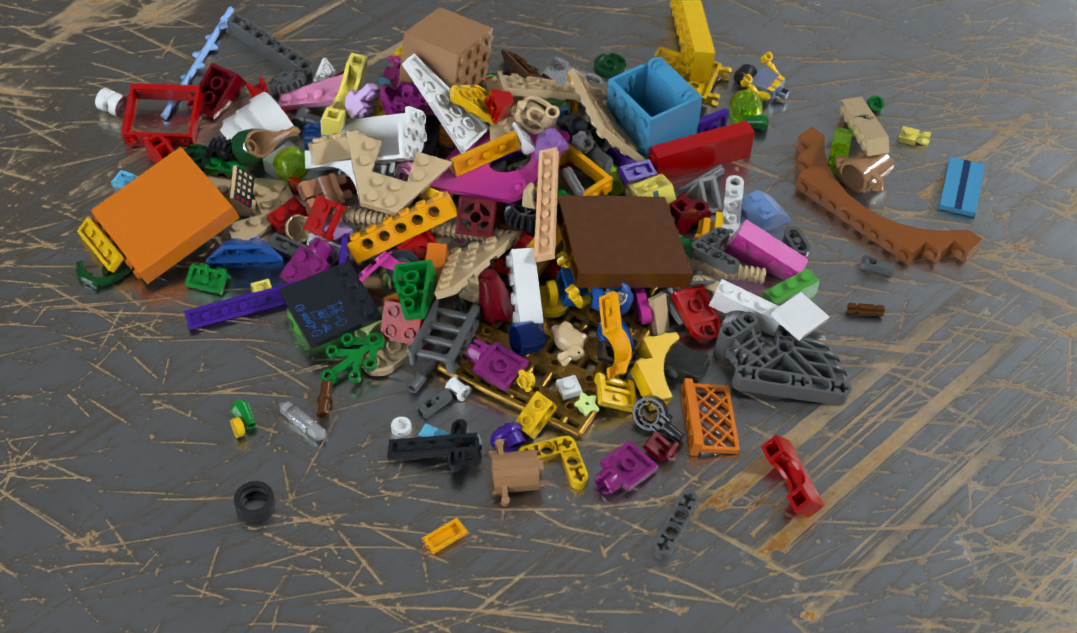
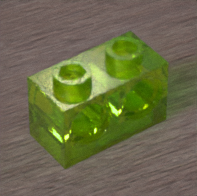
[828,127,853,168]

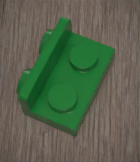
[185,263,231,295]

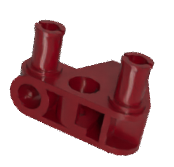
[669,192,712,237]

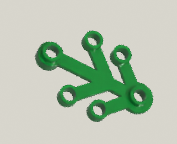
[320,332,385,386]

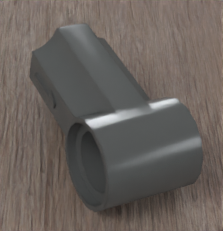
[291,107,322,130]

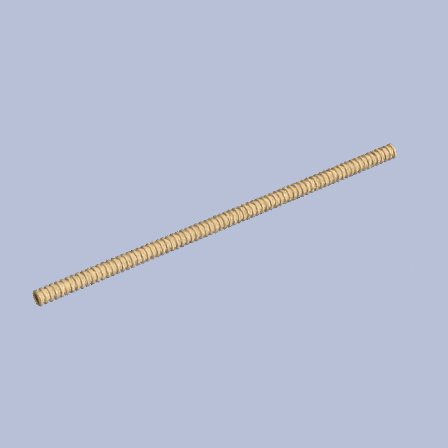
[329,205,766,284]

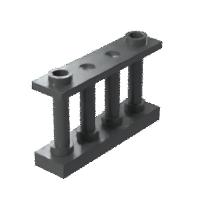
[407,298,482,375]

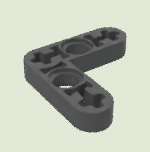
[691,227,740,275]

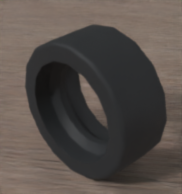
[234,481,275,523]

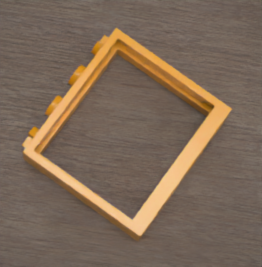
[534,143,613,225]

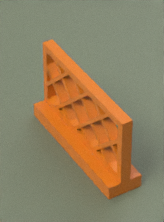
[680,378,740,456]

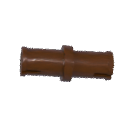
[316,380,333,419]

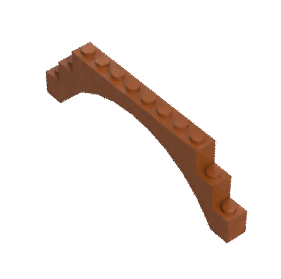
[796,127,982,265]

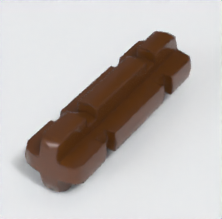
[847,303,885,316]

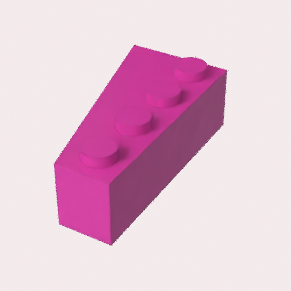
[723,219,809,280]

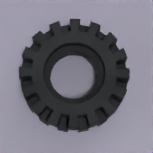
[205,136,238,162]

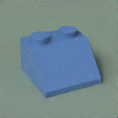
[741,190,792,232]

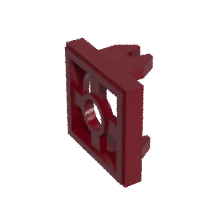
[455,196,497,238]

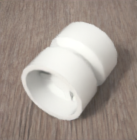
[95,88,128,117]

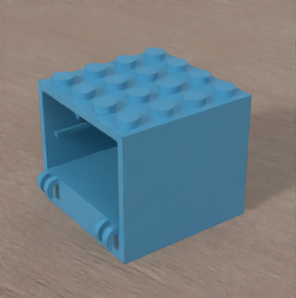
[606,56,702,161]

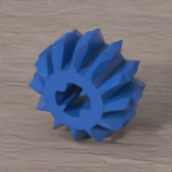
[303,123,321,150]

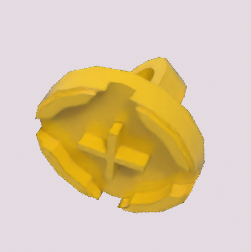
[539,280,569,318]

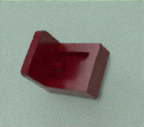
[642,431,679,463]

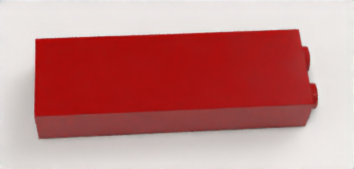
[648,120,755,180]

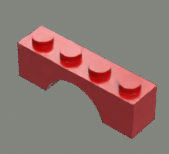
[761,435,825,518]

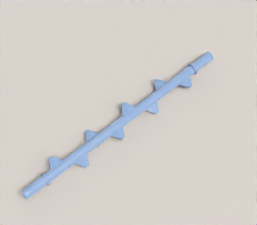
[161,7,234,119]

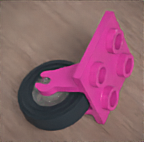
[359,249,419,282]

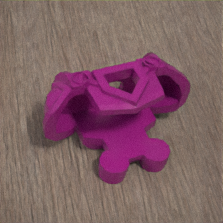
[380,81,435,119]

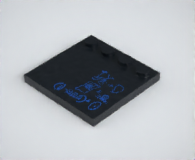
[279,261,382,349]

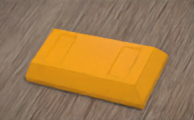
[421,517,469,554]

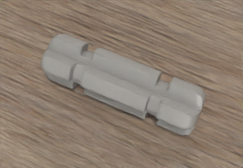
[562,167,584,196]

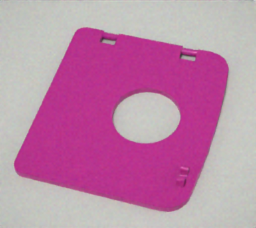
[428,122,571,203]

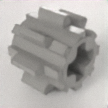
[571,131,595,154]

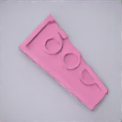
[278,74,344,111]

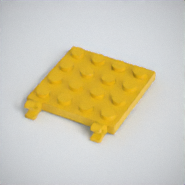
[653,46,732,108]

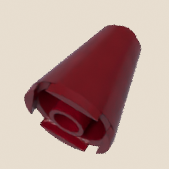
[478,269,515,323]

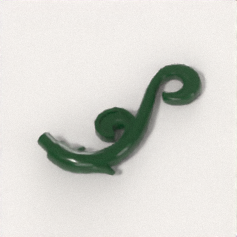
[75,261,134,290]

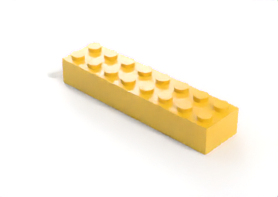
[670,0,715,81]

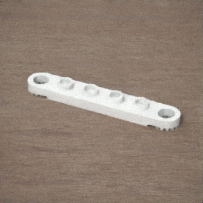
[719,175,744,252]

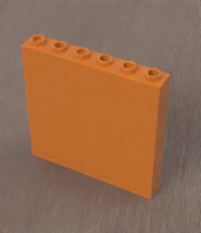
[90,147,240,284]

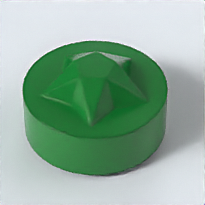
[866,95,884,113]

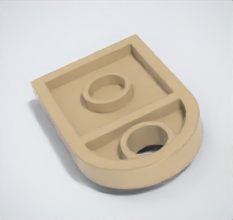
[362,339,412,376]

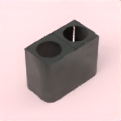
[664,344,711,383]

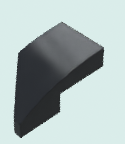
[598,341,635,368]

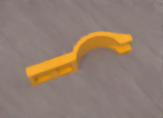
[598,291,632,380]

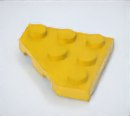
[449,85,493,125]

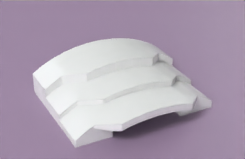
[220,92,300,149]

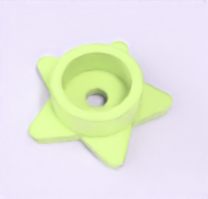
[574,392,599,416]

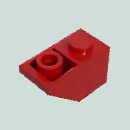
[485,89,514,124]

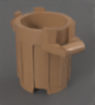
[835,150,894,194]

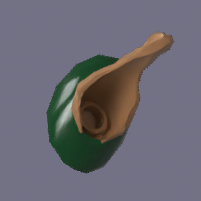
[231,126,300,166]

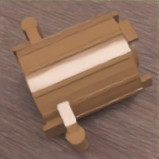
[488,439,545,507]

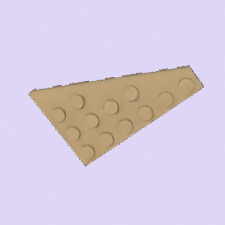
[568,68,647,162]
[487,76,545,141]
[434,232,520,300]

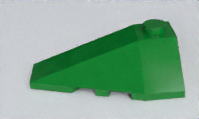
[392,260,438,321]

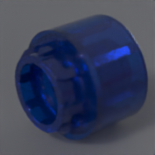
[509,320,545,356]

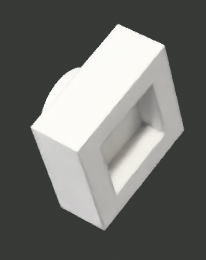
[556,375,582,400]

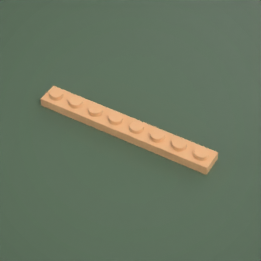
[534,147,559,262]

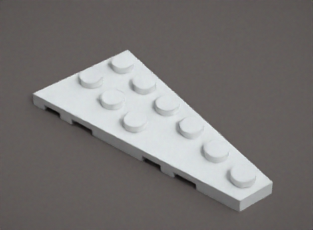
[402,53,490,154]

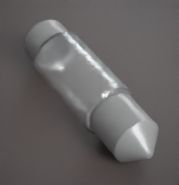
[279,401,326,441]

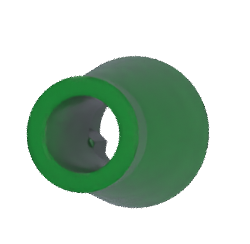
[743,114,768,131]
[230,399,256,430]

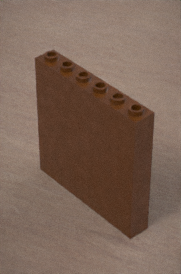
[556,195,693,288]

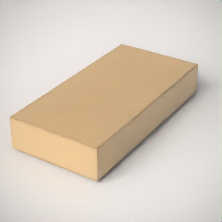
[648,293,670,336]

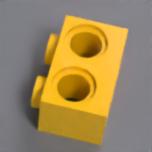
[515,391,558,440]

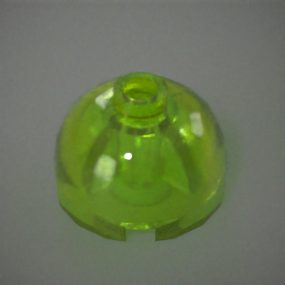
[728,89,763,122]
[273,146,309,183]

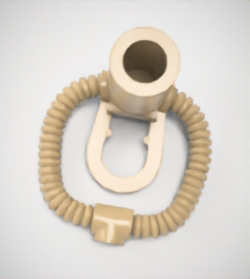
[515,95,560,134]

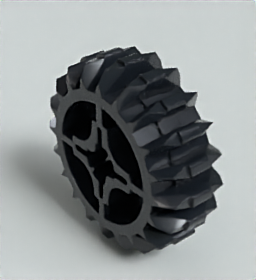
[504,197,536,234]

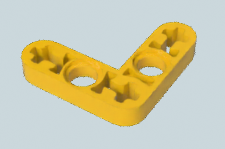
[519,436,588,490]

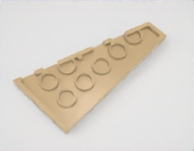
[496,71,606,102]

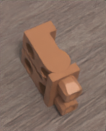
[297,173,353,215]

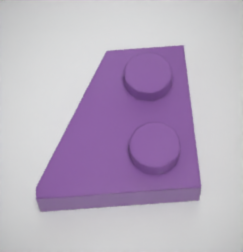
[534,128,569,161]

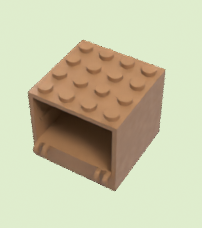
[398,7,493,88]

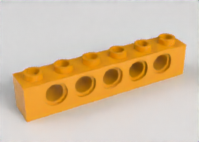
[347,191,458,263]

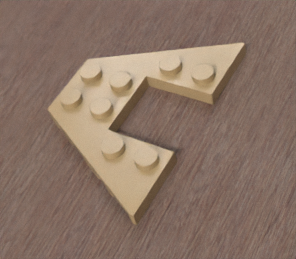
[346,131,452,216]
[207,175,293,240]

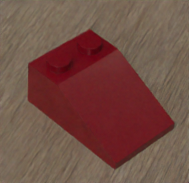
[187,63,247,119]

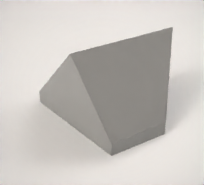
[686,175,723,213]

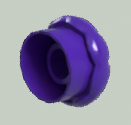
[490,422,526,452]

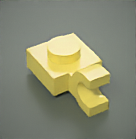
[898,126,931,147]

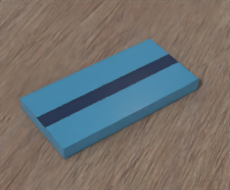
[939,156,985,217]

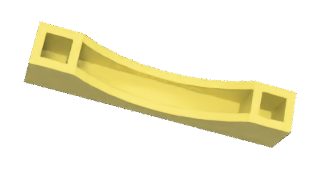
[321,53,368,136]

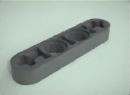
[653,490,699,560]

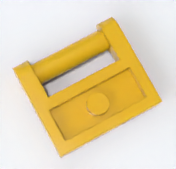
[594,372,636,413]

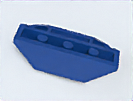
[206,238,284,268]

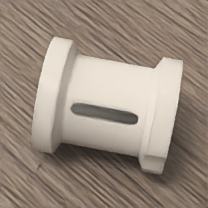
[445,376,472,402]

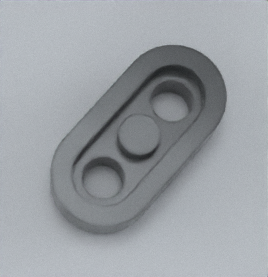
[783,227,811,257]

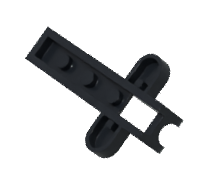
[387,419,483,471]

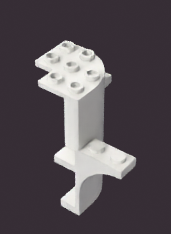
[305,106,427,199]

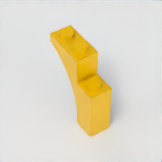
[630,332,680,411]

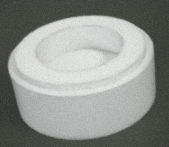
[391,417,412,437]

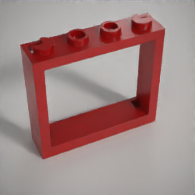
[121,83,203,147]

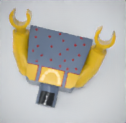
[740,51,790,103]

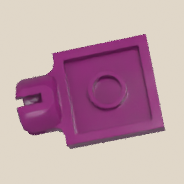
[279,237,333,283]
[465,339,529,392]
[594,440,658,495]

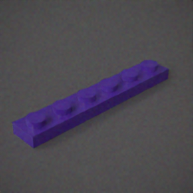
[184,281,297,330]

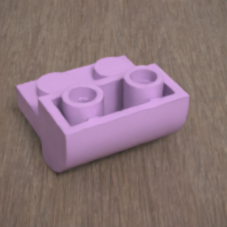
[345,84,381,118]

